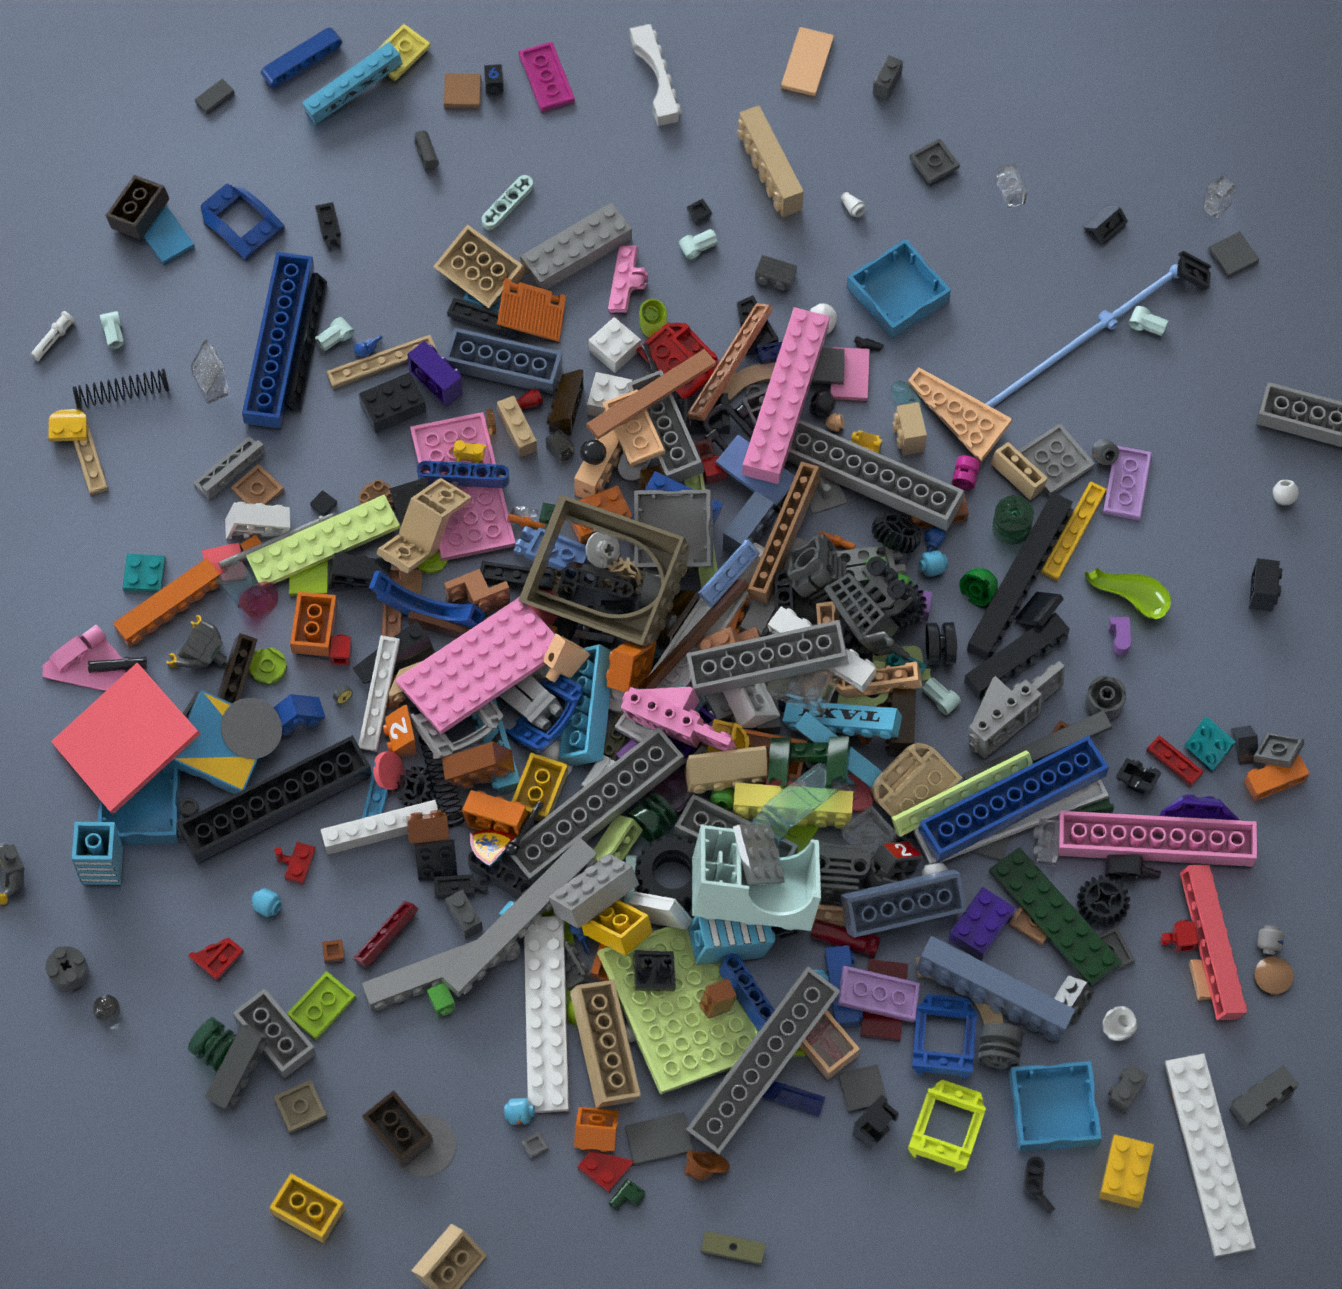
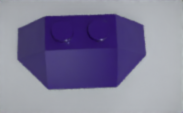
[1160,794,1239,821]

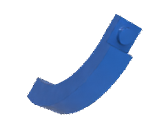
[369,571,486,628]

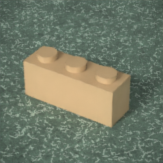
[497,395,537,458]
[991,442,1048,501]

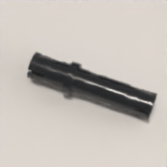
[88,657,147,673]

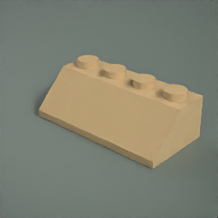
[684,746,768,794]

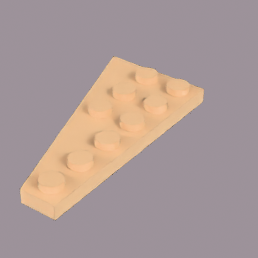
[908,367,1012,462]

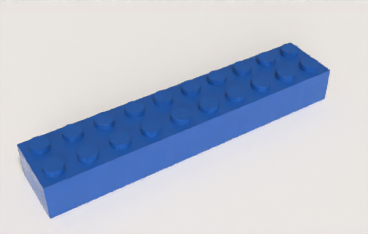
[242,252,314,428]
[918,735,1109,863]

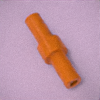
[507,514,545,530]
[819,531,856,550]

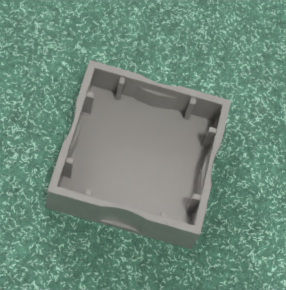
[634,489,713,568]

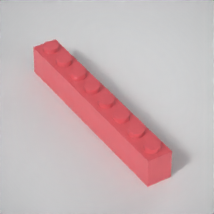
[1180,865,1247,1021]

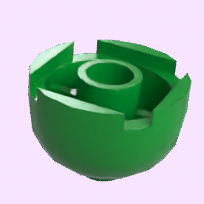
[959,567,998,606]

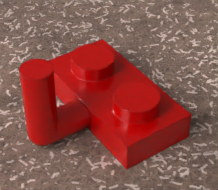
[274,842,316,885]

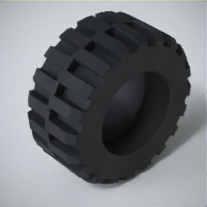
[635,835,696,912]

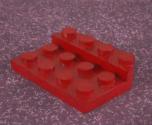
[636,322,719,399]

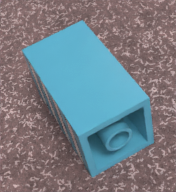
[72,822,124,885]
[688,916,775,965]

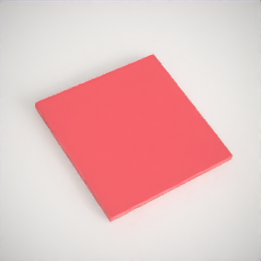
[51,663,201,814]

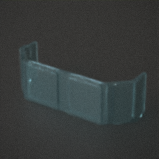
[750,762,856,849]

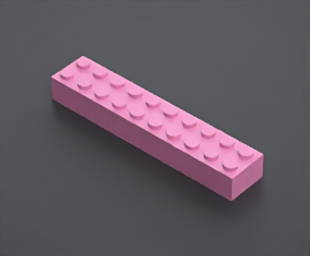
[742,307,830,485]
[1057,811,1257,867]

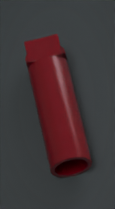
[810,919,881,959]

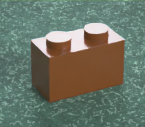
[406,810,449,844]
[700,978,736,1019]

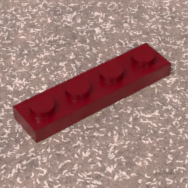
[352,901,419,967]

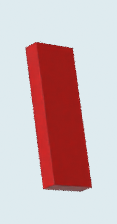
[1146,735,1204,787]

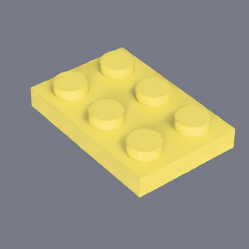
[378,24,431,81]

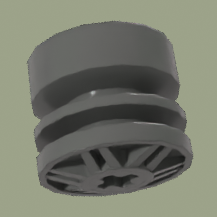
[977,1023,1024,1070]

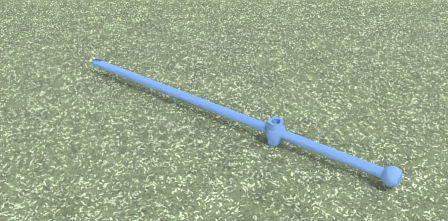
[986,264,1180,408]

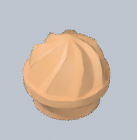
[826,413,844,432]

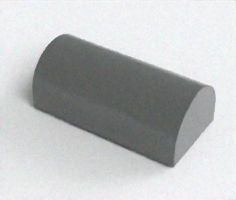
[414,131,439,171]

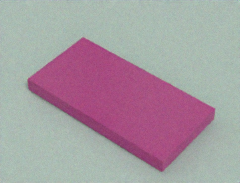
[518,41,575,112]

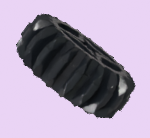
[871,511,922,554]
[877,579,927,631]
[1077,875,1130,928]

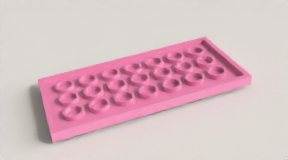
[410,412,516,561]
[395,597,555,734]

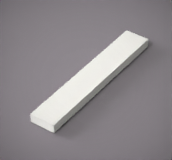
[358,635,400,752]

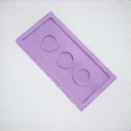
[1103,446,1152,521]
[838,966,920,1023]

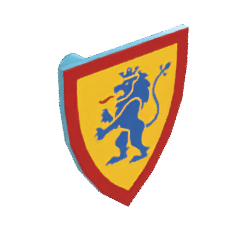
[470,830,515,866]

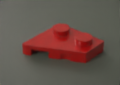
[188,938,244,981]
[577,1151,634,1193]

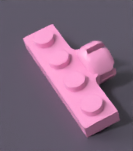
[608,245,648,313]

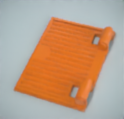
[497,278,566,342]

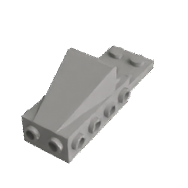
[969,661,1065,759]

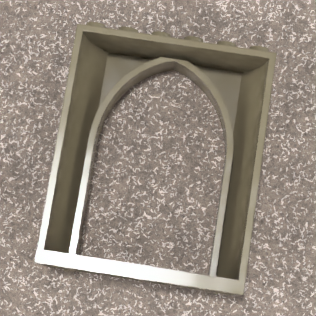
[518,494,689,646]

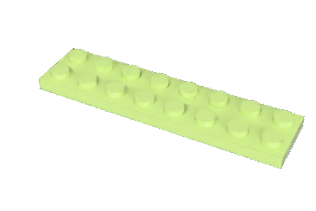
[246,494,400,589]

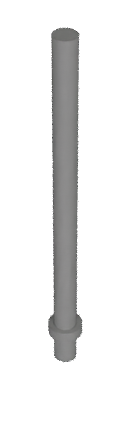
[218,513,334,569]

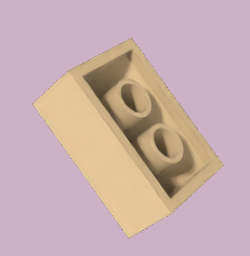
[411,1224,487,1289]

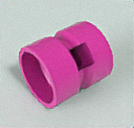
[951,456,981,491]

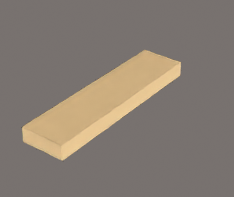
[74,424,108,496]

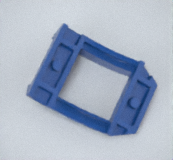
[200,183,285,260]
[505,674,583,755]
[912,994,977,1081]

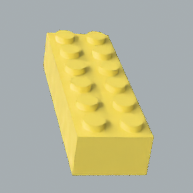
[733,783,853,829]

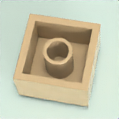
[892,402,927,456]

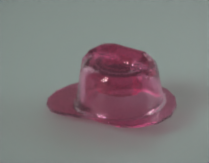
[237,581,278,618]

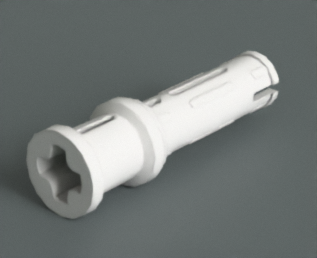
[30,311,76,361]

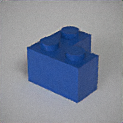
[273,694,325,735]

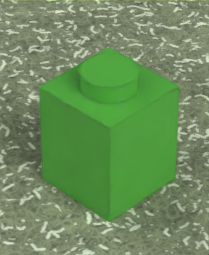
[427,983,456,1017]

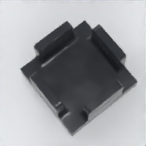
[852,1095,899,1148]

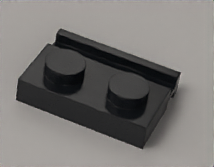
[1177,251,1211,290]

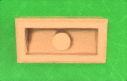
[813,902,846,926]
[1189,959,1211,1001]

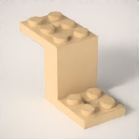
[377,478,471,574]

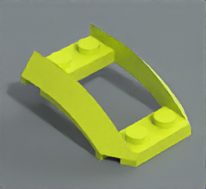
[908,1079,986,1172]

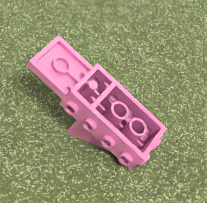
[620,687,737,751]

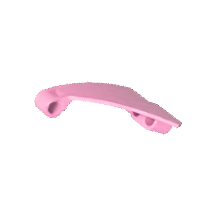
[43,625,126,691]

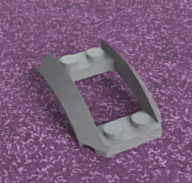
[410,700,504,759]

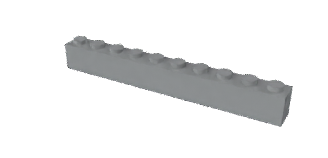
[441,838,597,997]

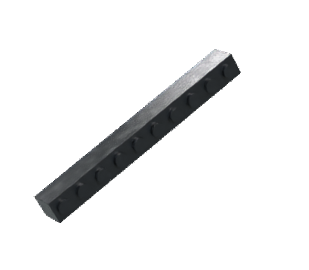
[967,492,1074,660]

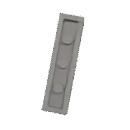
[193,436,265,499]

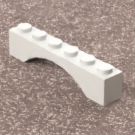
[630,24,681,126]

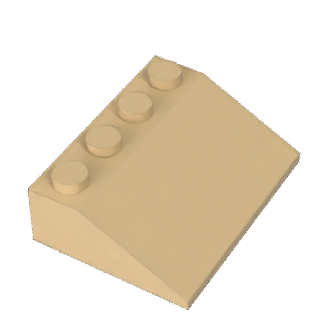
[433,224,527,309]

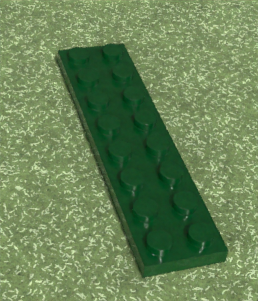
[989,847,1122,987]

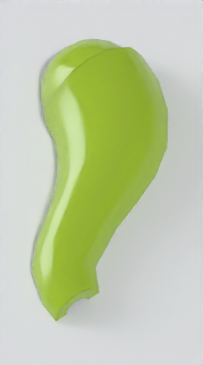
[1084,568,1171,619]

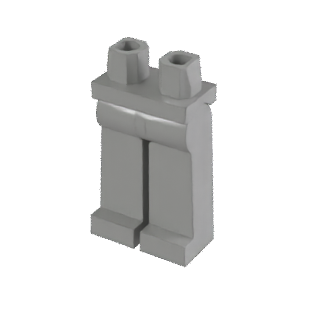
[837,546,906,586]
[499,675,564,731]

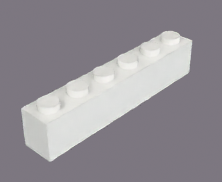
[767,606,877,692]
[321,800,438,855]

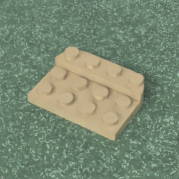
[871,743,962,818]

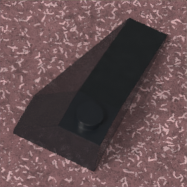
[353,622,435,684]

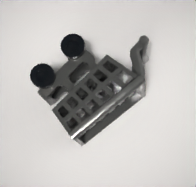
[824,556,918,660]

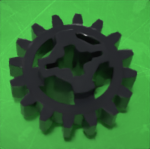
[396,766,436,807]

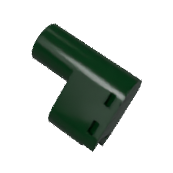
[608,1179,645,1211]

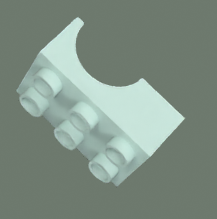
[692,825,821,931]

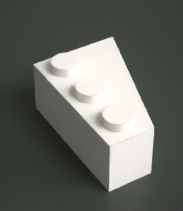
[225,502,290,540]

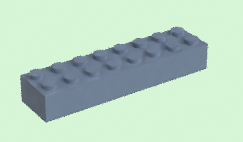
[916,936,1076,1042]

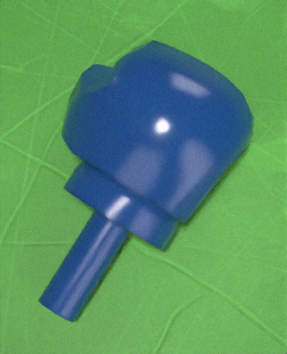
[354,335,383,358]
[924,527,946,553]
[569,924,591,953]

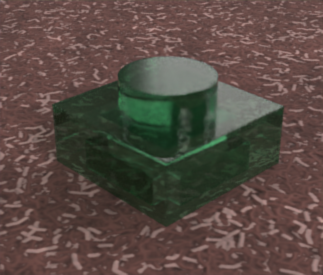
[539,502,556,524]

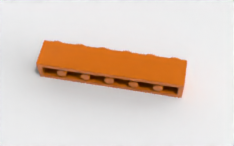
[113,558,222,647]

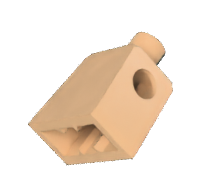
[544,634,590,682]

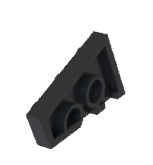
[737,295,779,356]

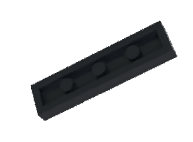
[447,298,519,338]
[480,561,556,591]

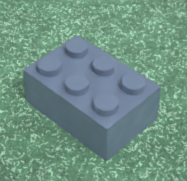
[723,491,775,555]

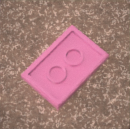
[831,347,870,401]

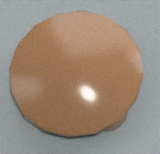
[359,479,395,509]
[1253,956,1294,996]

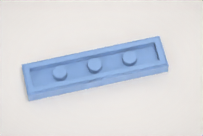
[698,540,760,607]

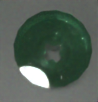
[992,495,1034,545]
[627,791,679,843]
[188,1017,237,1071]

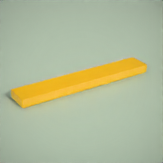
[1041,481,1107,582]

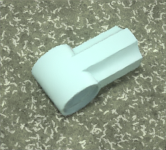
[679,229,718,259]
[1128,306,1168,336]
[100,311,124,349]
[315,317,354,351]
[922,677,961,715]

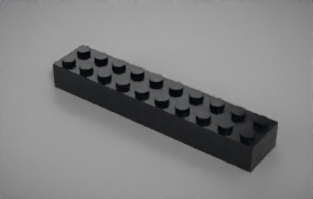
[177,735,372,863]

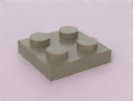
[273,1080,327,1134]

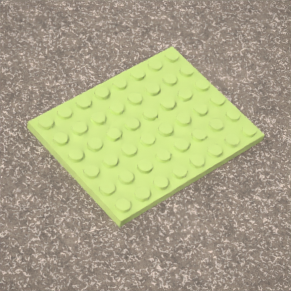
[597,917,758,1095]

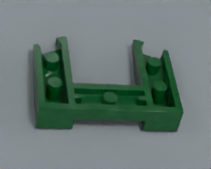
[768,736,851,789]

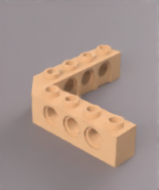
[816,601,922,698]

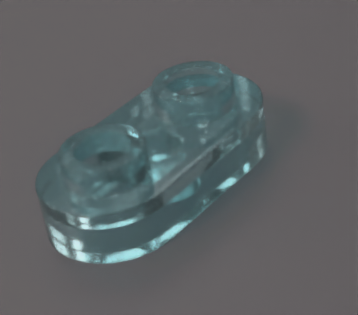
[890,381,921,405]

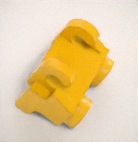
[851,430,883,454]
[453,440,487,463]

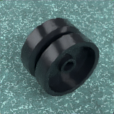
[925,622,957,665]

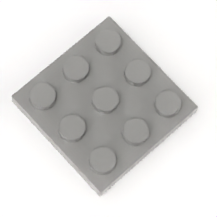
[1018,423,1095,496]
[733,824,785,885]

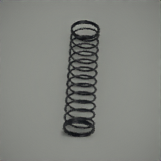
[73,368,169,410]
[418,736,465,828]

